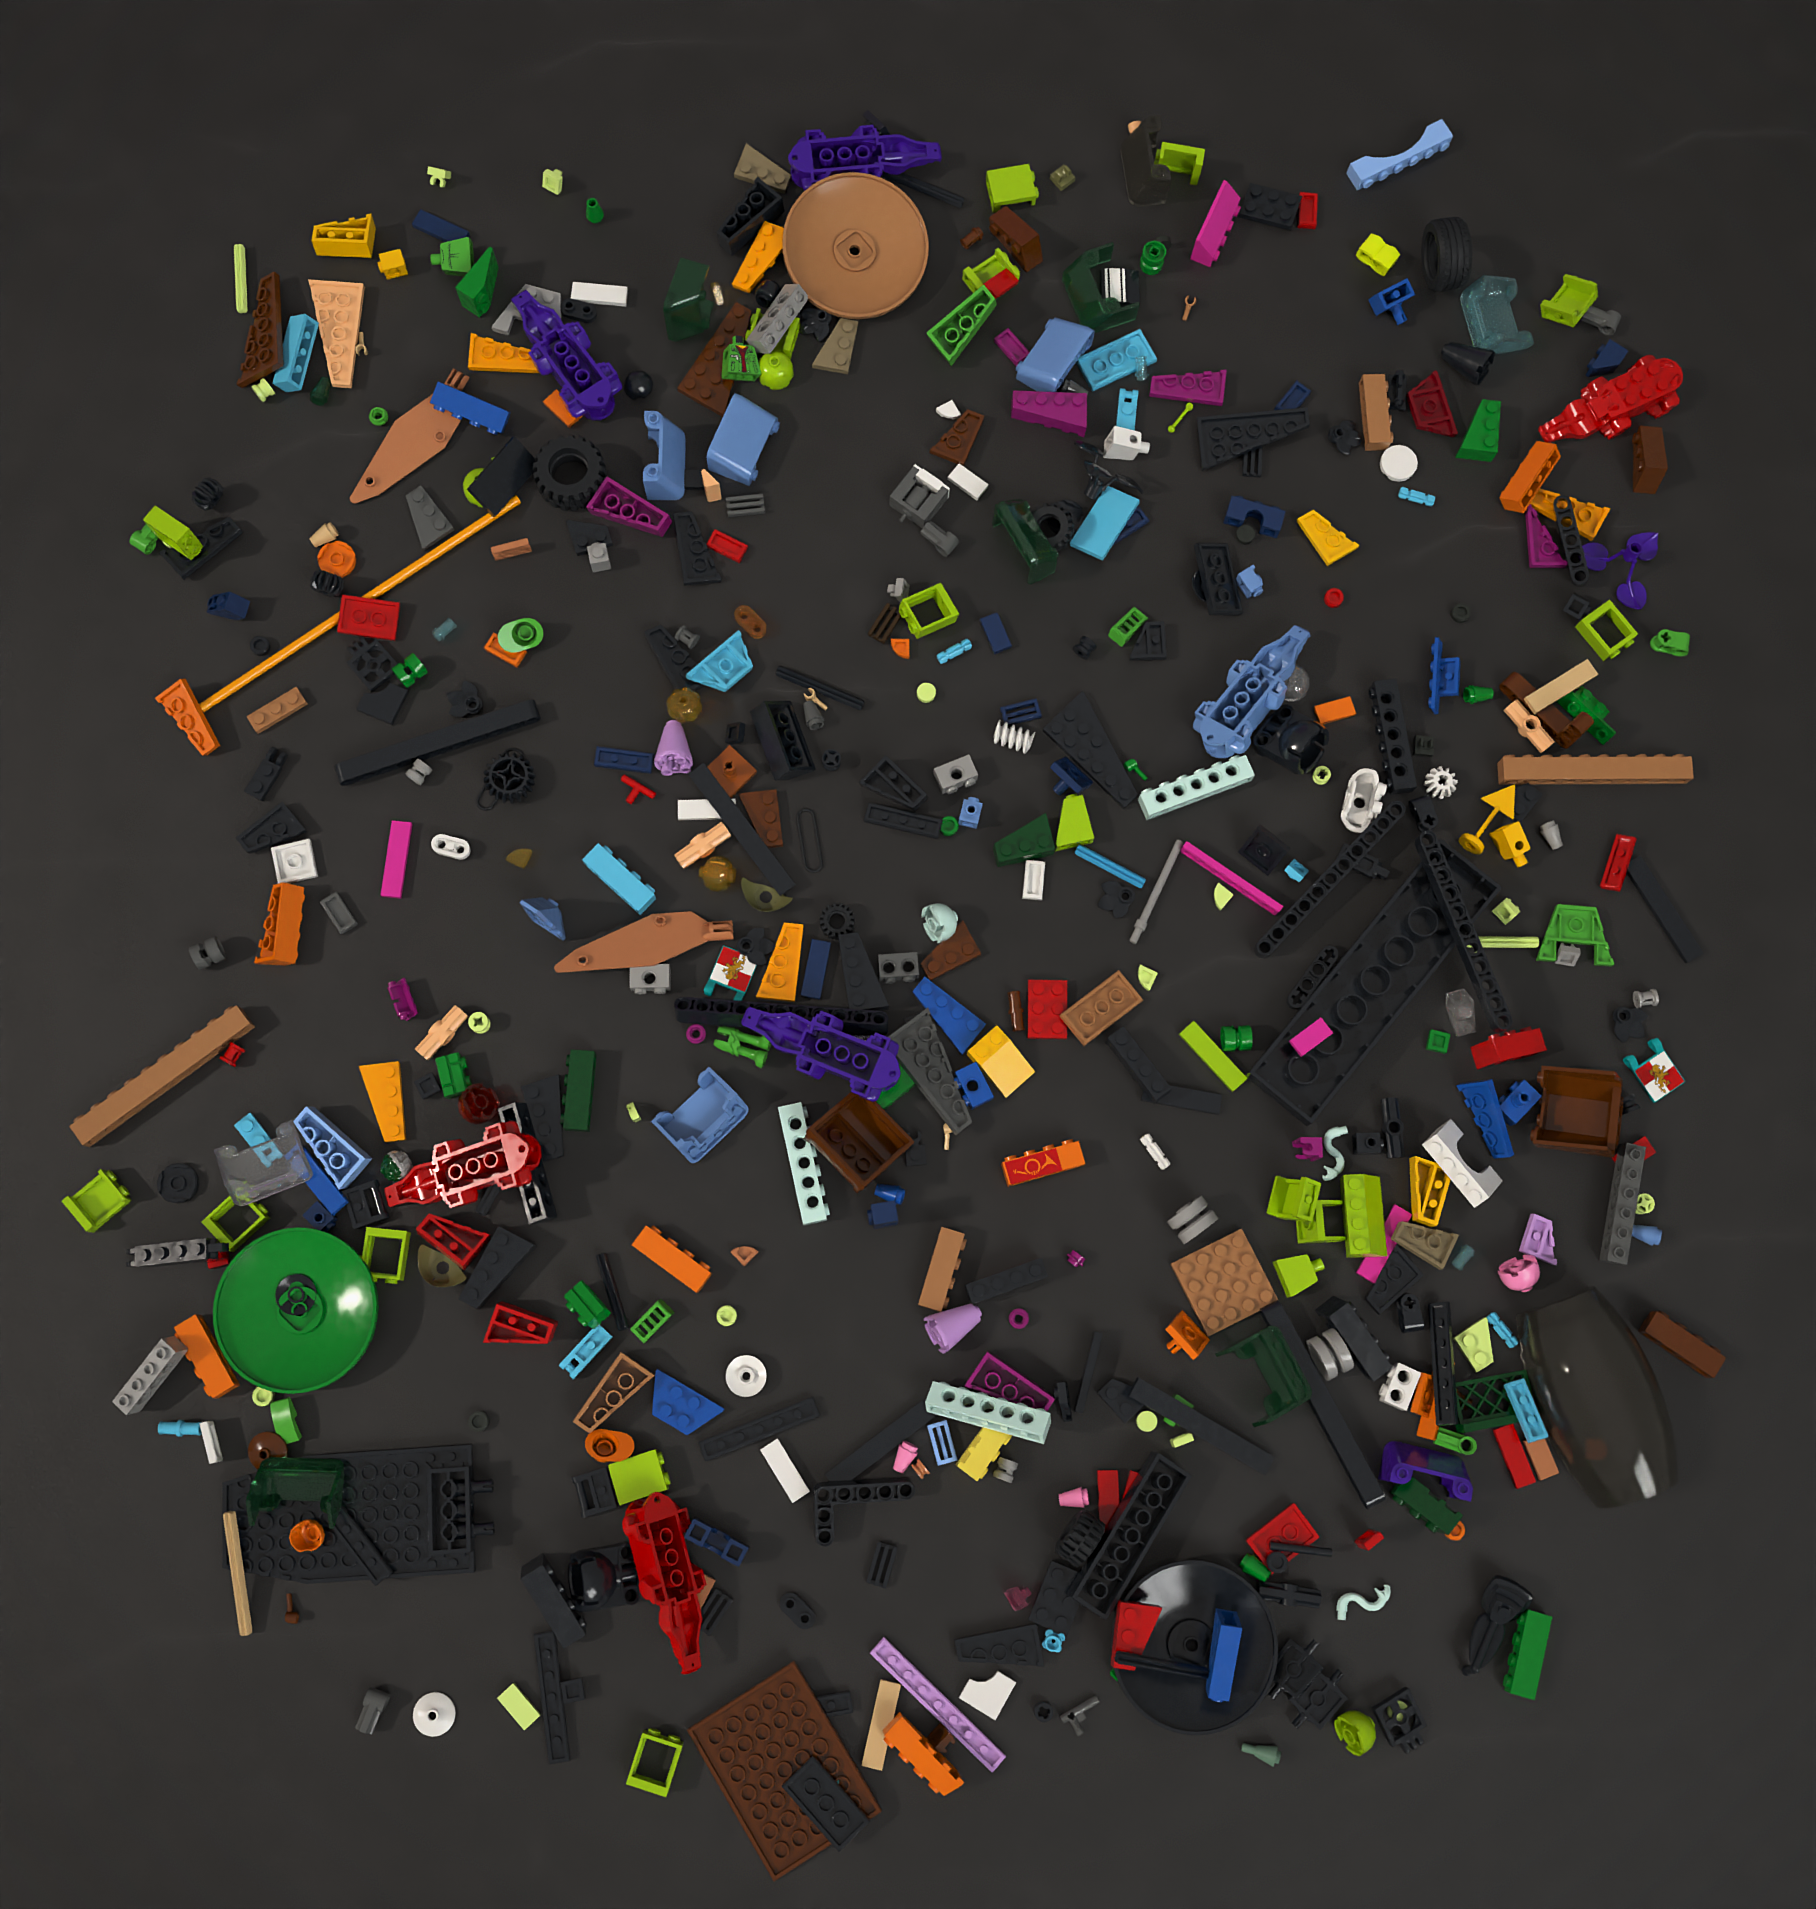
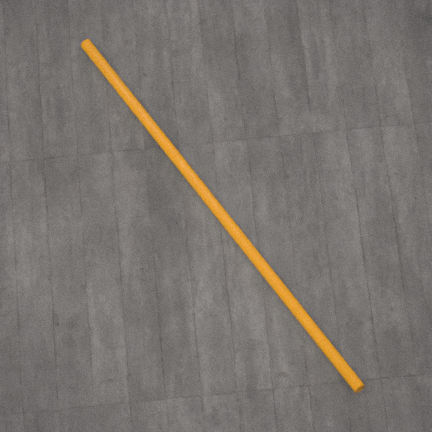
[199,495,521,712]

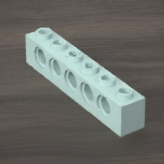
[1138,755,1255,820]
[778,1102,830,1226]
[925,1381,1051,1444]

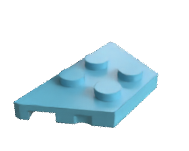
[686,630,753,692]

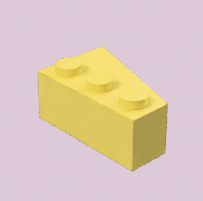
[955,1427,1012,1481]

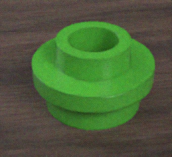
[369,407,388,426]

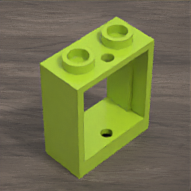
[143,506,204,561]
[899,583,959,639]
[1575,600,1638,661]
[201,1188,270,1252]
[362,1227,411,1284]
[626,1728,684,1797]

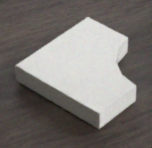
[959,1671,1016,1720]

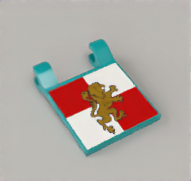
[704,945,757,1001]
[1623,1038,1686,1103]

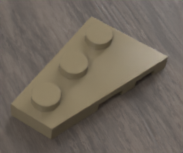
[734,143,791,194]
[812,318,858,374]
[1391,1221,1459,1270]

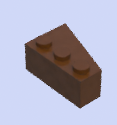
[989,206,1043,272]
[1632,426,1668,494]

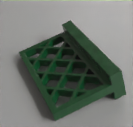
[1455,1370,1540,1433]

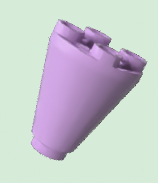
[654,720,693,776]

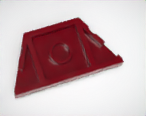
[1406,370,1458,437]

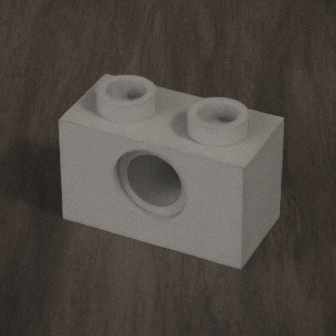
[933,755,978,794]
[630,964,671,994]

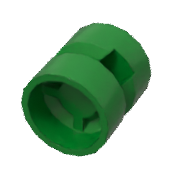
[1139,240,1166,275]
[391,653,428,688]
[1220,1025,1253,1052]

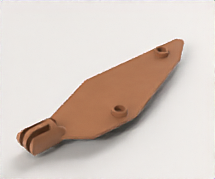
[350,368,470,504]
[554,911,734,973]

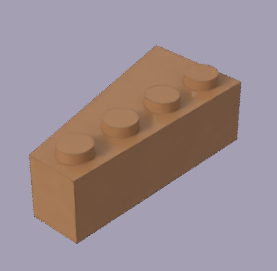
[573,1351,655,1434]

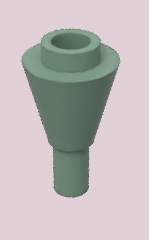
[1241,1743,1281,1767]

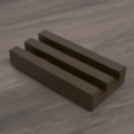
[868,602,901,644]

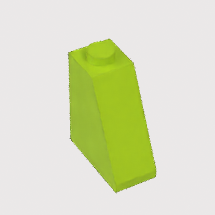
[1055,794,1094,852]

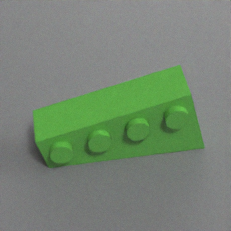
[926,285,997,366]

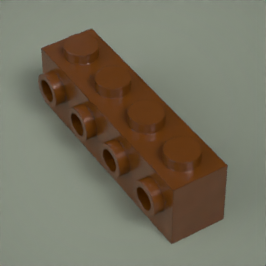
[1638,1310,1726,1378]

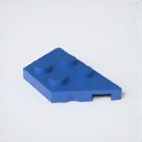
[652,1369,725,1435]

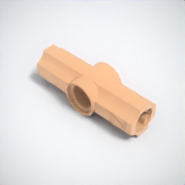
[1503,699,1555,753]
[674,822,731,869]
[415,1005,468,1061]

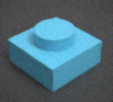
[1284,859,1309,882]

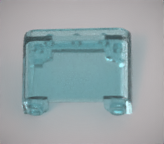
[1460,275,1534,355]

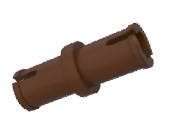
[1007,991,1025,1032]

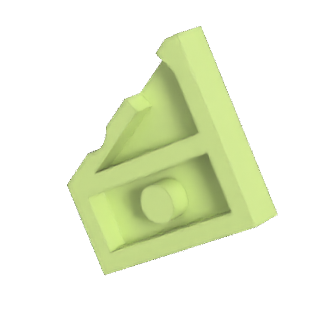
[1453,1317,1494,1373]

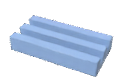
[927,1420,957,1466]

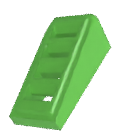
[1108,607,1148,647]
[630,1299,675,1343]

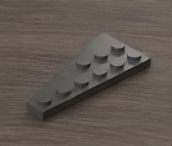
[888,1008,972,1135]

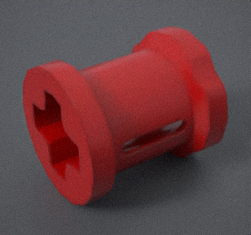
[219,1042,246,1067]

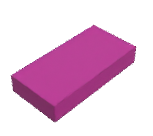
[1289,1018,1333,1057]

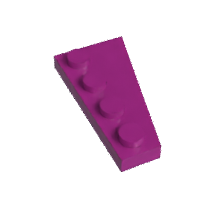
[1149,369,1227,406]

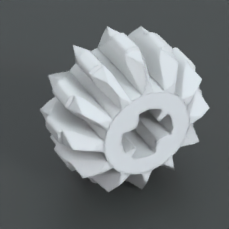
[1424,766,1458,799]

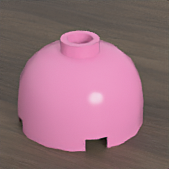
[1498,1255,1540,1292]

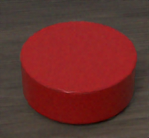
[1324,588,1344,608]

